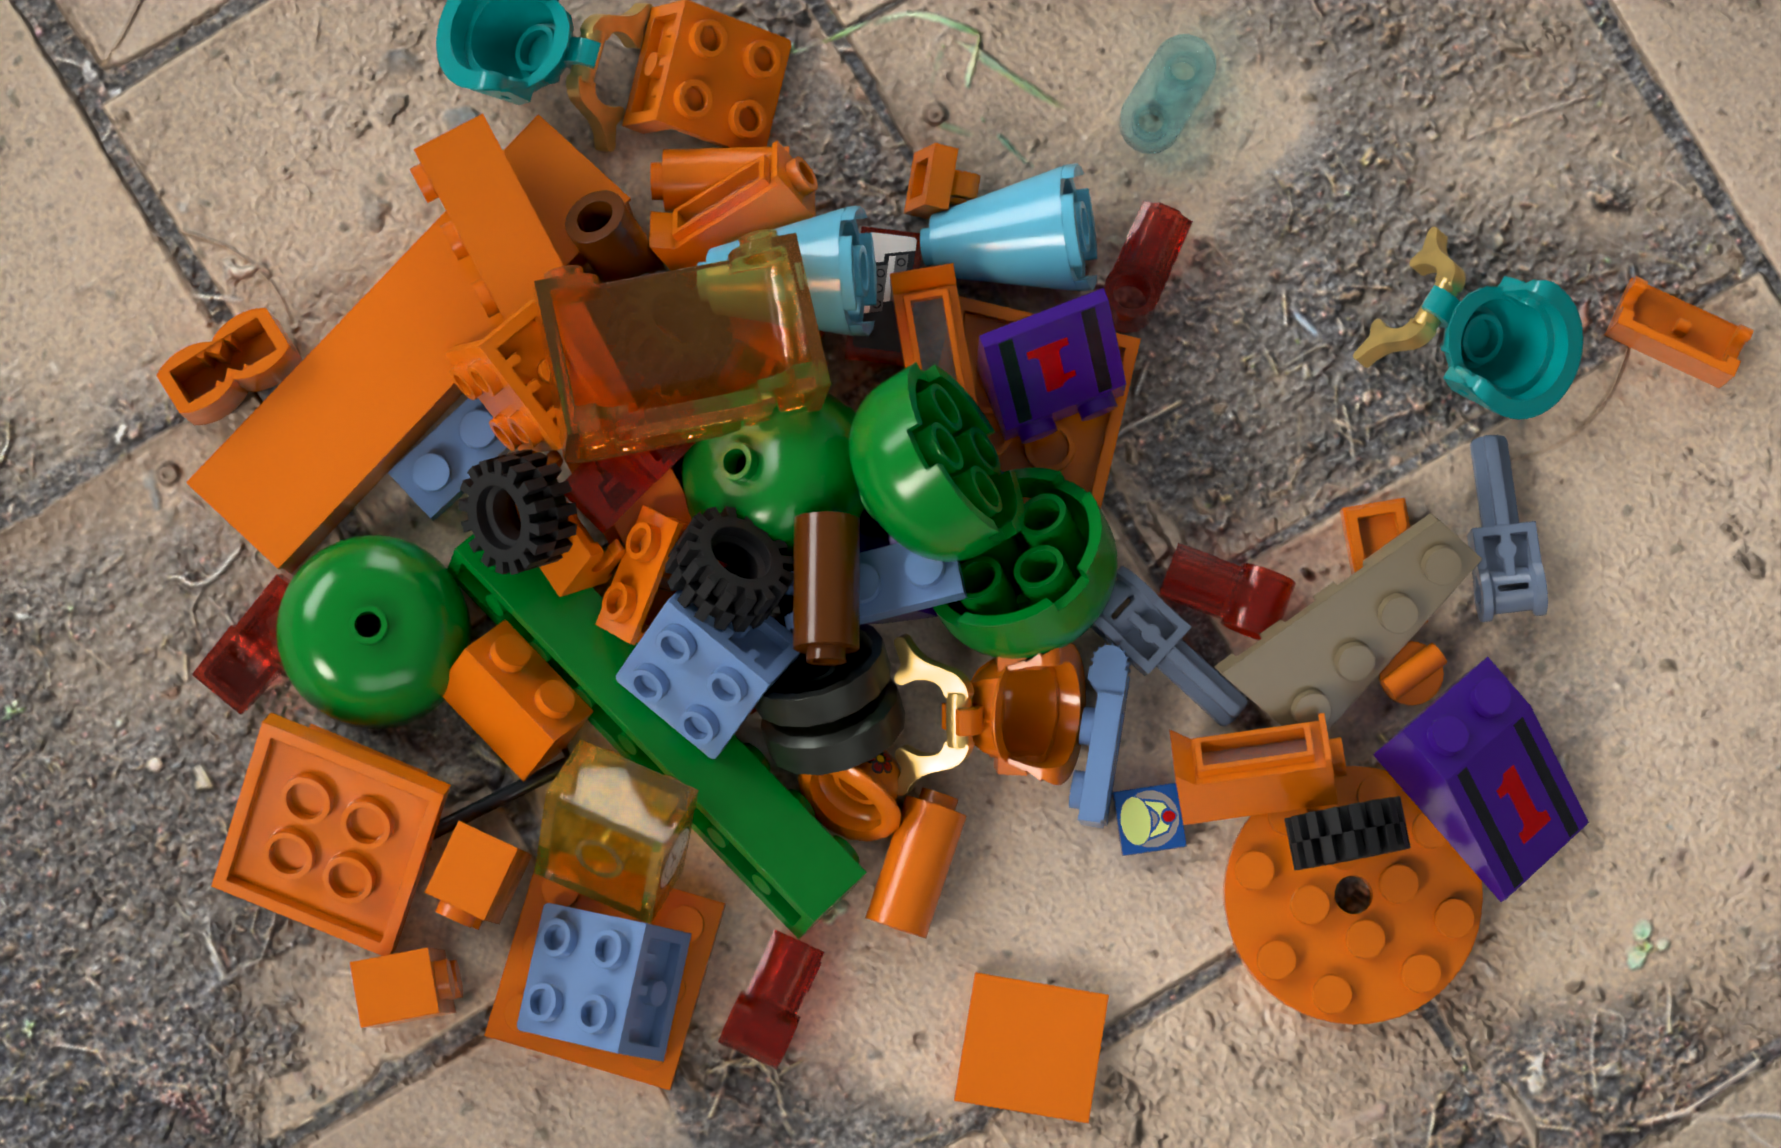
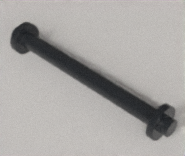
[429,747,585,851]

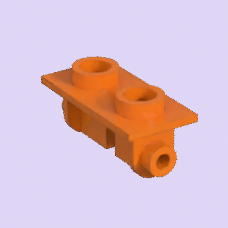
[595,505,689,645]

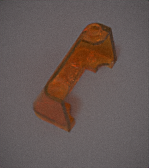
[533,229,831,463]

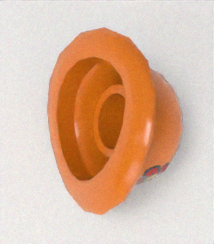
[798,750,901,842]

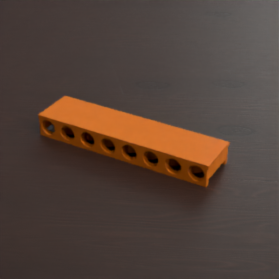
[186,114,633,574]

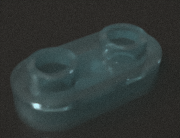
[1119,34,1216,154]

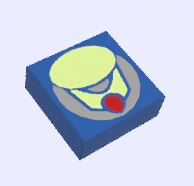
[1112,783,1187,856]

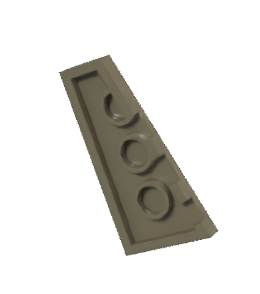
[1214,513,1482,731]

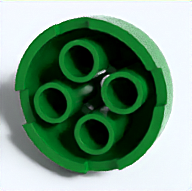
[849,362,1024,562]
[681,379,864,570]
[933,468,1118,659]
[276,535,472,729]

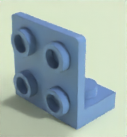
[616,590,801,759]
[517,903,691,1062]

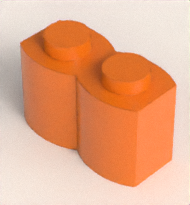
[156,308,302,425]

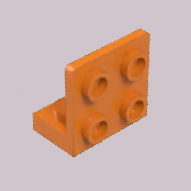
[622,0,792,148]
[445,298,617,452]

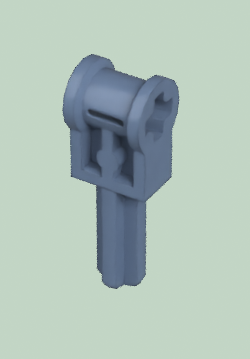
[1467,435,1548,622]
[1090,566,1247,727]

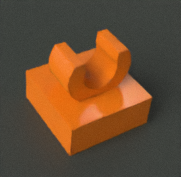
[904,143,981,219]

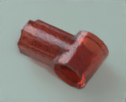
[1103,200,1193,333]
[1158,543,1296,641]
[718,929,825,1070]

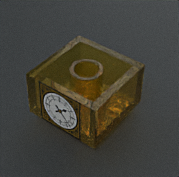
[534,739,699,924]

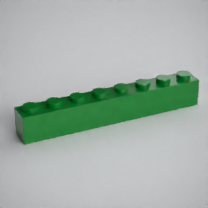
[447,534,867,940]

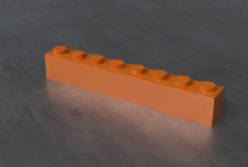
[410,113,723,593]

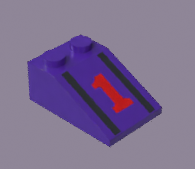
[977,288,1126,444]
[1372,657,1589,902]

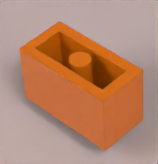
[443,619,594,781]
[424,821,532,930]
[350,947,463,1028]

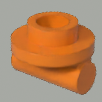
[1379,641,1447,706]

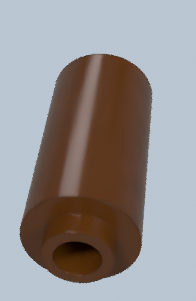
[565,190,674,304]
[793,511,860,665]

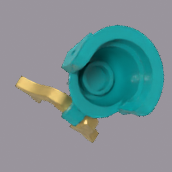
[436,0,653,152]
[1353,226,1583,420]

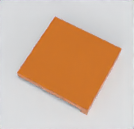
[954,972,1109,1124]

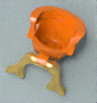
[894,634,1086,796]

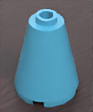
[920,163,1097,292]
[696,206,877,337]

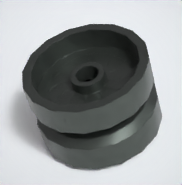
[754,623,905,775]

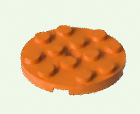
[1223,766,1483,1025]

